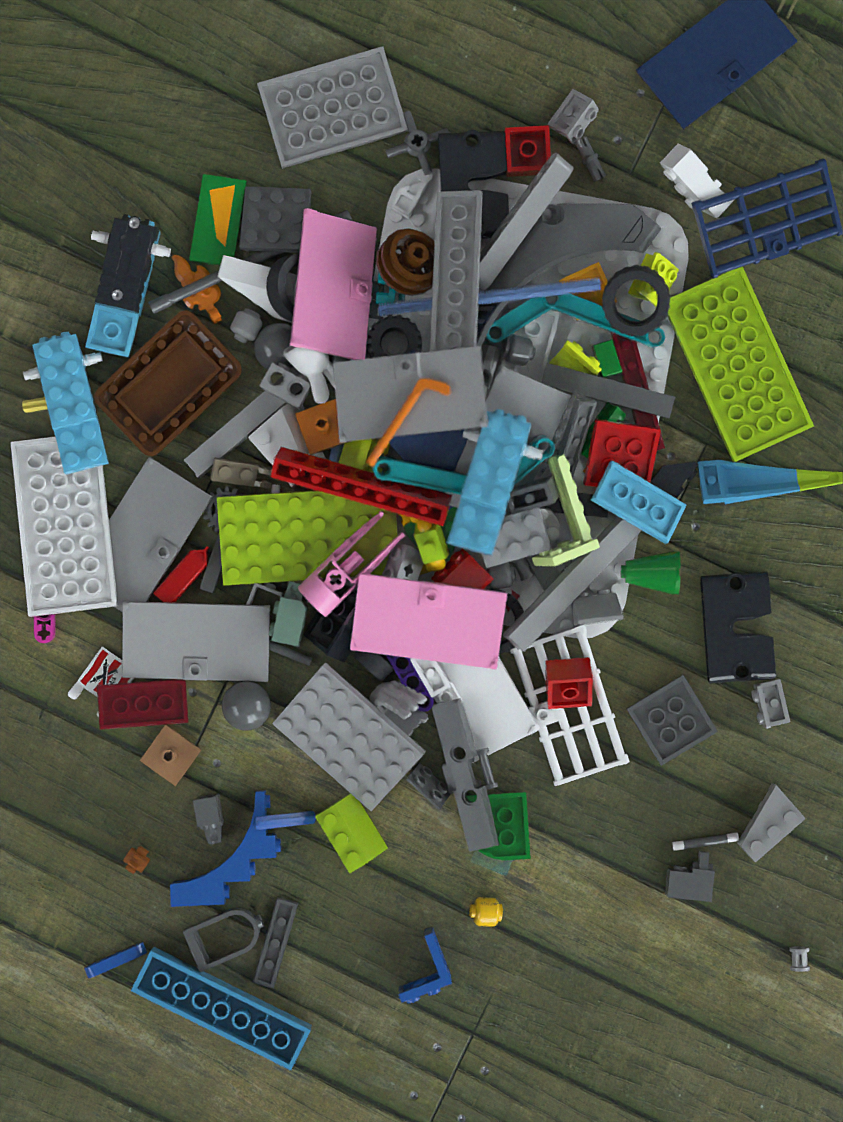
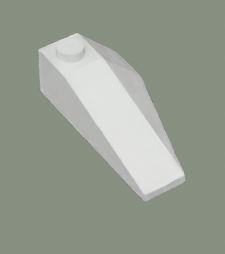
[217,255,297,323]

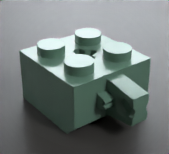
[269,582,308,646]

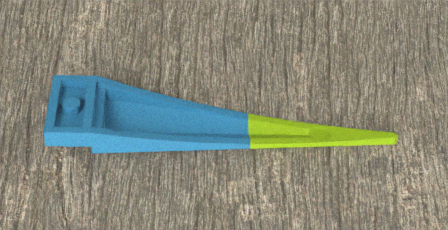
[697,460,843,504]

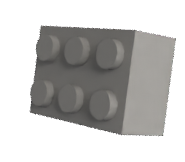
[482,507,551,568]

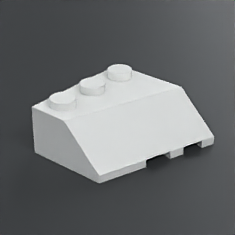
[248,404,326,488]

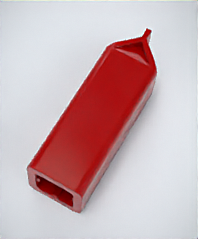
[154,546,210,603]

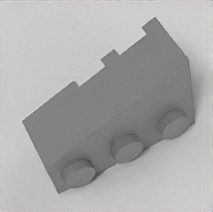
[737,783,806,863]

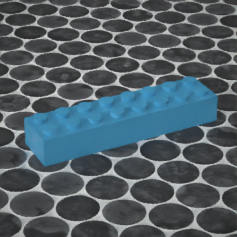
[131,947,312,1070]

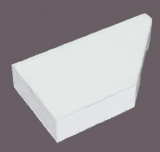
[389,181,428,219]

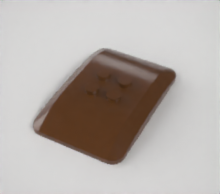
[94,310,242,456]

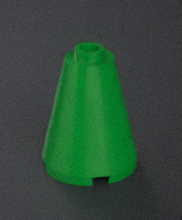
[620,551,681,595]

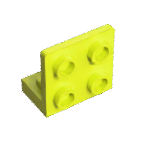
[549,340,601,376]

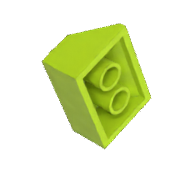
[315,793,388,873]

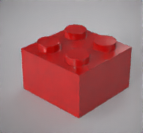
[504,125,551,177]

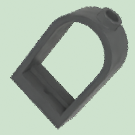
[182,907,264,972]

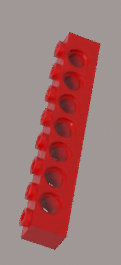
[271,447,452,526]

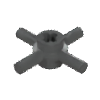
[385,111,449,175]

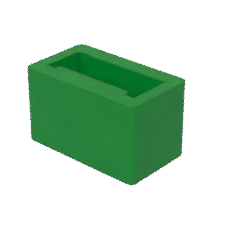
[592,339,622,378]

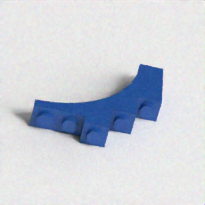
[170,790,281,907]

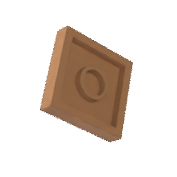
[140,725,202,786]

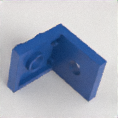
[398,926,452,1004]

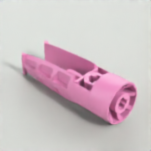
[298,510,405,617]

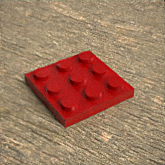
[583,419,661,487]

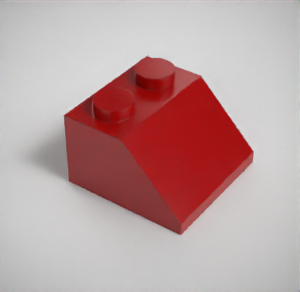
[431,548,494,589]
[545,657,593,709]

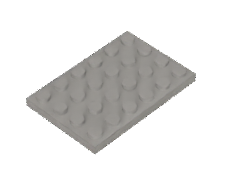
[257,46,408,168]
[272,663,426,811]

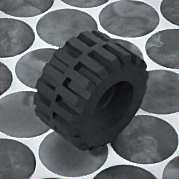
[367,314,422,359]

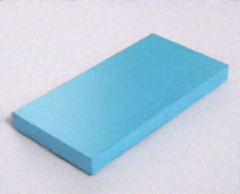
[591,461,686,544]

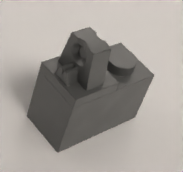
[508,476,560,514]
[193,793,224,844]
[665,851,715,902]

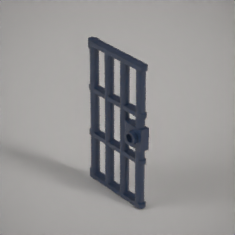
[692,158,843,279]

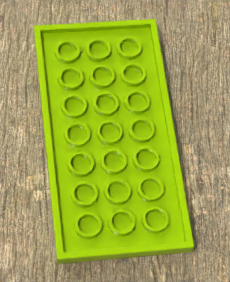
[667,267,814,463]
[217,490,398,586]

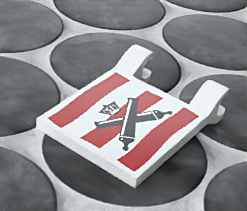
[68,647,134,717]

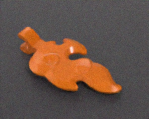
[172,255,222,324]

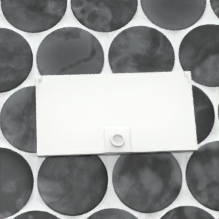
[434,656,540,763]

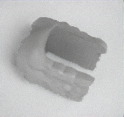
[369,681,428,736]

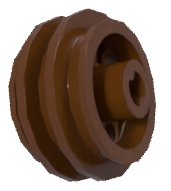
[376,228,435,296]

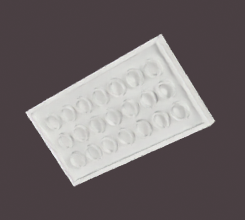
[11,437,118,617]

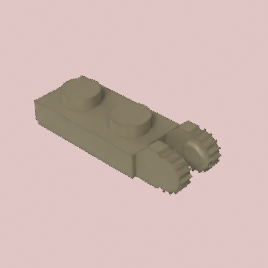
[210,457,272,488]

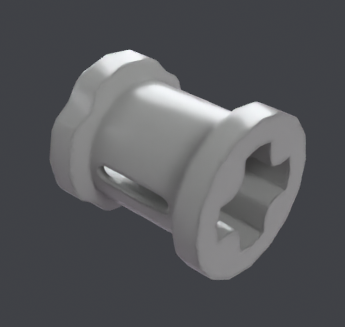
[789,946,810,972]

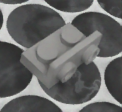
[548,89,599,144]

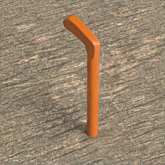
[366,378,451,466]

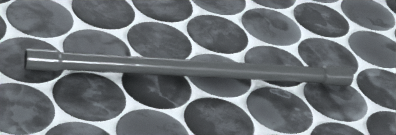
[148,210,352,314]

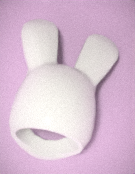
[284,346,335,404]

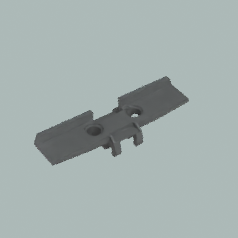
[432,698,499,852]

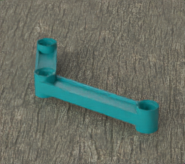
[486,293,665,348]
[372,435,555,495]

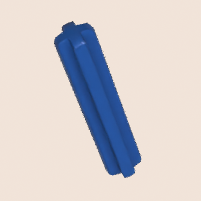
[253,811,316,830]

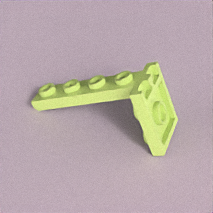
[532,455,600,566]

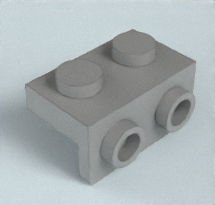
[751,679,790,729]

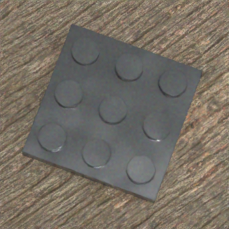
[239,186,312,253]
[626,675,718,766]

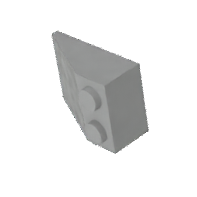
[571,589,624,625]

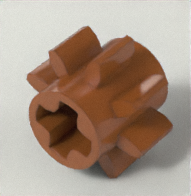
[123,846,151,874]

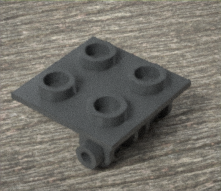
[406,763,451,810]

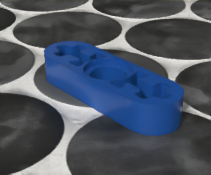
[84,942,147,978]

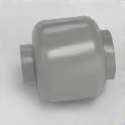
[230,309,263,343]

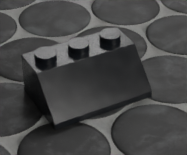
[303,579,357,662]

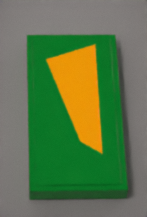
[189,174,247,266]

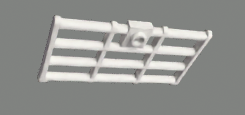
[510,624,630,786]

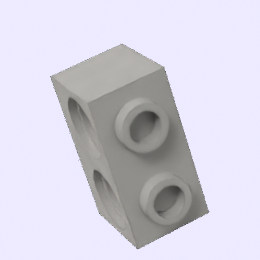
[260,362,311,410]

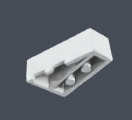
[660,144,734,218]

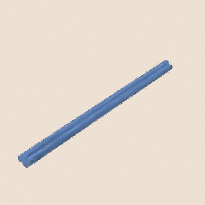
[378,277,601,316]

